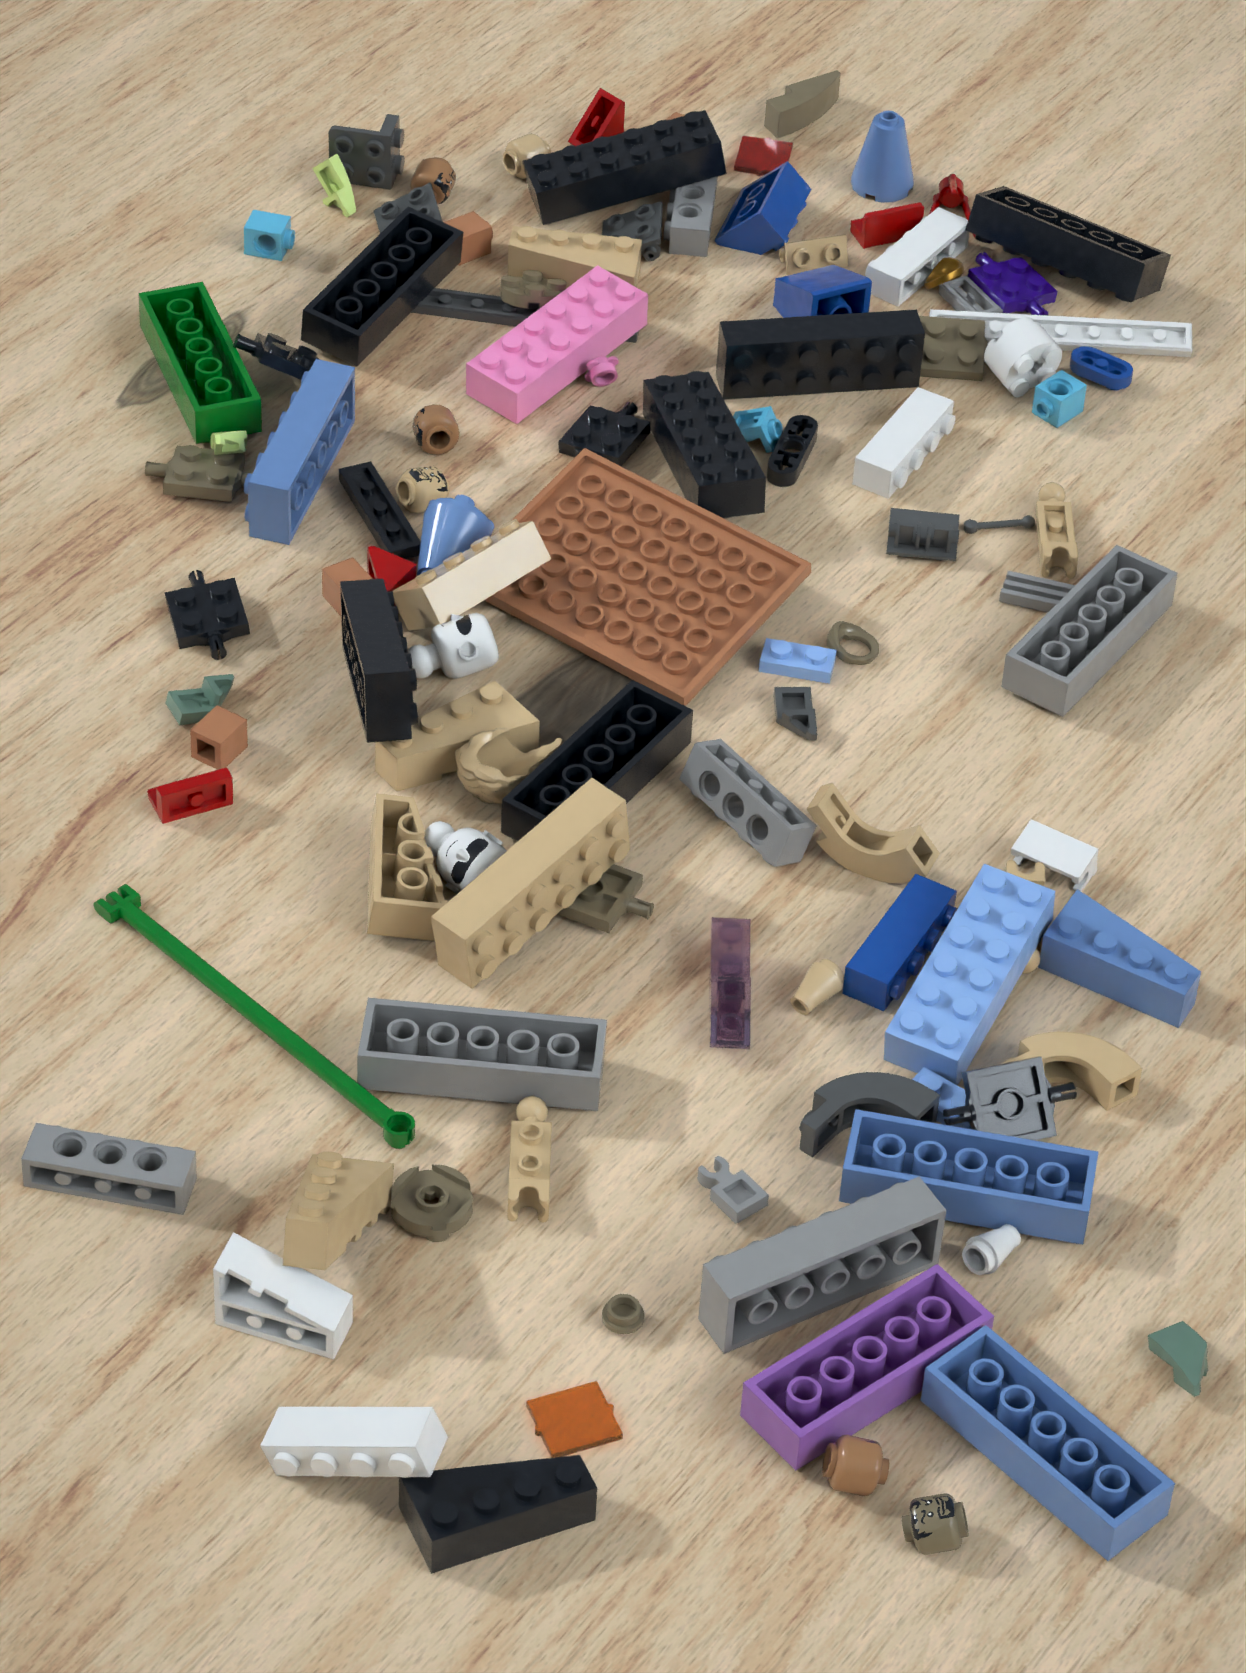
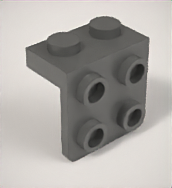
[328,114,405,190]

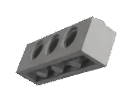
[664,177,718,257]
[679,739,817,867]
[21,1123,197,1215]

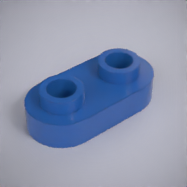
[1069,346,1133,391]

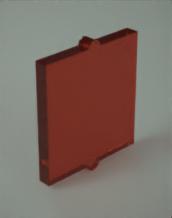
[734,136,793,177]

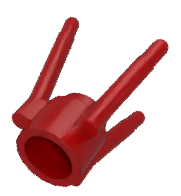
[929,174,976,239]

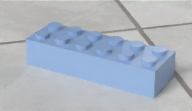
[884,864,1055,1085]

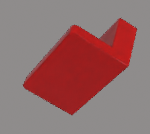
[850,202,924,249]
[147,767,233,824]

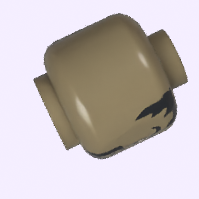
[902,1493,969,1555]

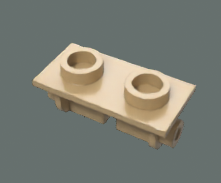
[779,234,848,275]

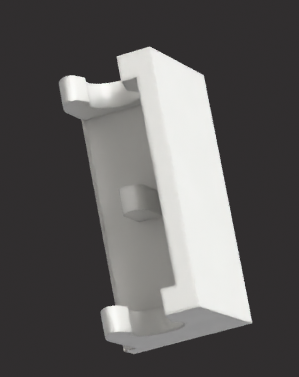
[1011,819,1098,891]

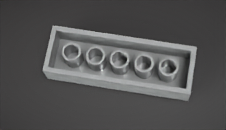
[1001,545,1178,717]
[357,998,607,1111]
[698,1176,946,1354]

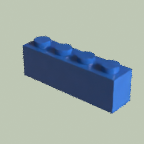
[842,874,958,1011]

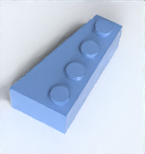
[1038,889,1201,1028]

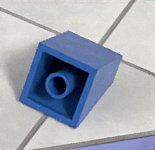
[773,265,872,318]

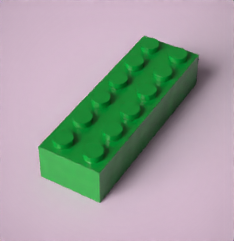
[138,282,262,444]

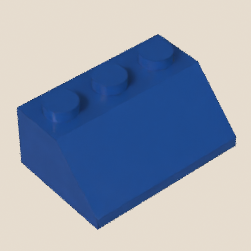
[714,161,812,255]

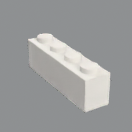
[865,207,969,307]
[852,387,955,499]
[260,1407,448,1478]

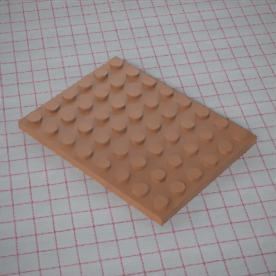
[484,448,811,706]

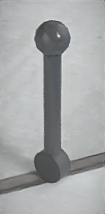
[964,515,1035,534]

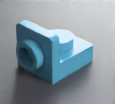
[733,406,783,453]

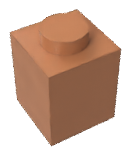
[444,211,493,266]
[322,557,373,616]
[190,705,248,770]

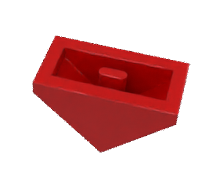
[568,88,625,146]
[367,546,416,606]

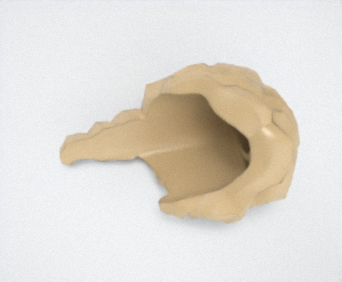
[455,728,563,804]

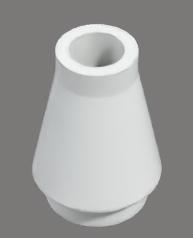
[962,1224,1021,1275]

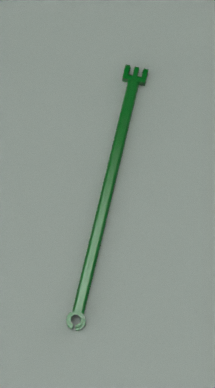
[93,884,415,1149]

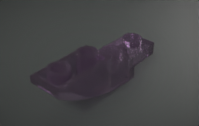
[709,917,751,1049]

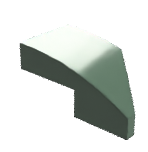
[165,674,235,725]
[1148,1321,1208,1397]

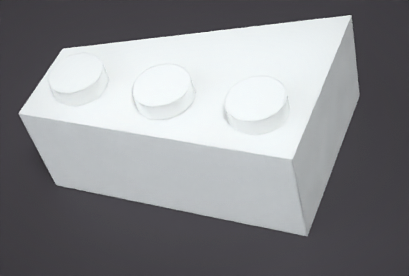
[213,1232,353,1359]

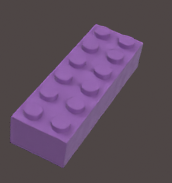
[740,1264,994,1471]

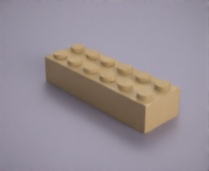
[431,778,630,989]

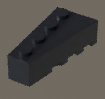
[399,1455,597,1574]

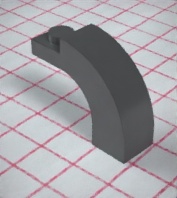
[799,1072,940,1157]

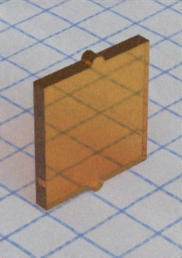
[526,1381,623,1458]

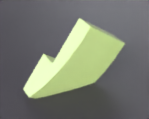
[312,154,356,217]
[210,431,247,455]

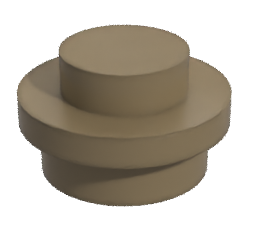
[602,1294,644,1334]

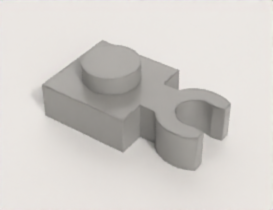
[697,1156,769,1224]

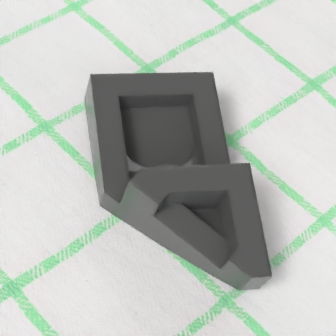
[773,687,817,741]

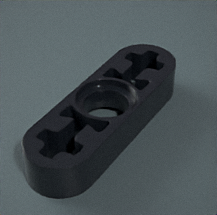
[767,415,818,487]

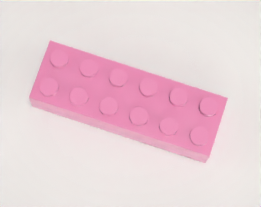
[466,265,648,424]

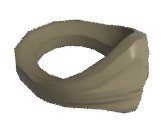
[827,621,879,665]

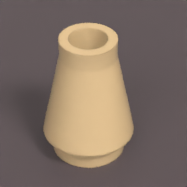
[790,959,844,1015]

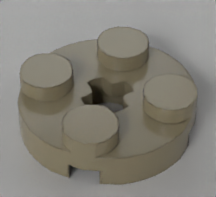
[500,270,566,309]
[391,1164,473,1242]

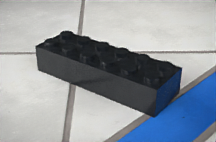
[523,110,727,225]
[966,186,1171,302]
[301,206,464,366]
[716,309,925,400]
[643,371,766,518]
[340,579,418,743]
[501,680,693,841]

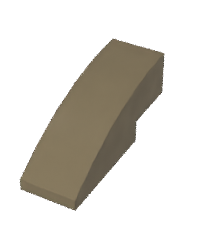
[764,70,841,139]

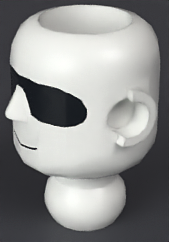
[408,613,499,679]
[424,821,507,894]

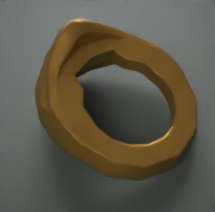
[924,257,965,290]

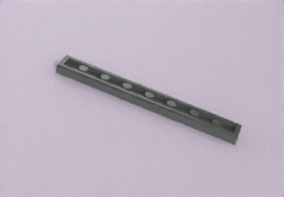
[411,288,640,343]

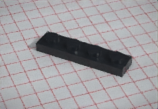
[339,461,421,559]

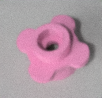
[584,356,619,387]

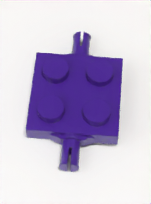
[967,252,1058,316]

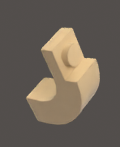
[807,782,940,883]
[1002,1031,1142,1111]

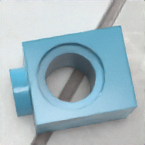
[244,210,295,261]
[1032,370,1087,428]

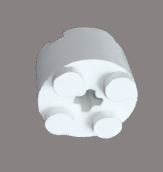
[984,317,1062,398]

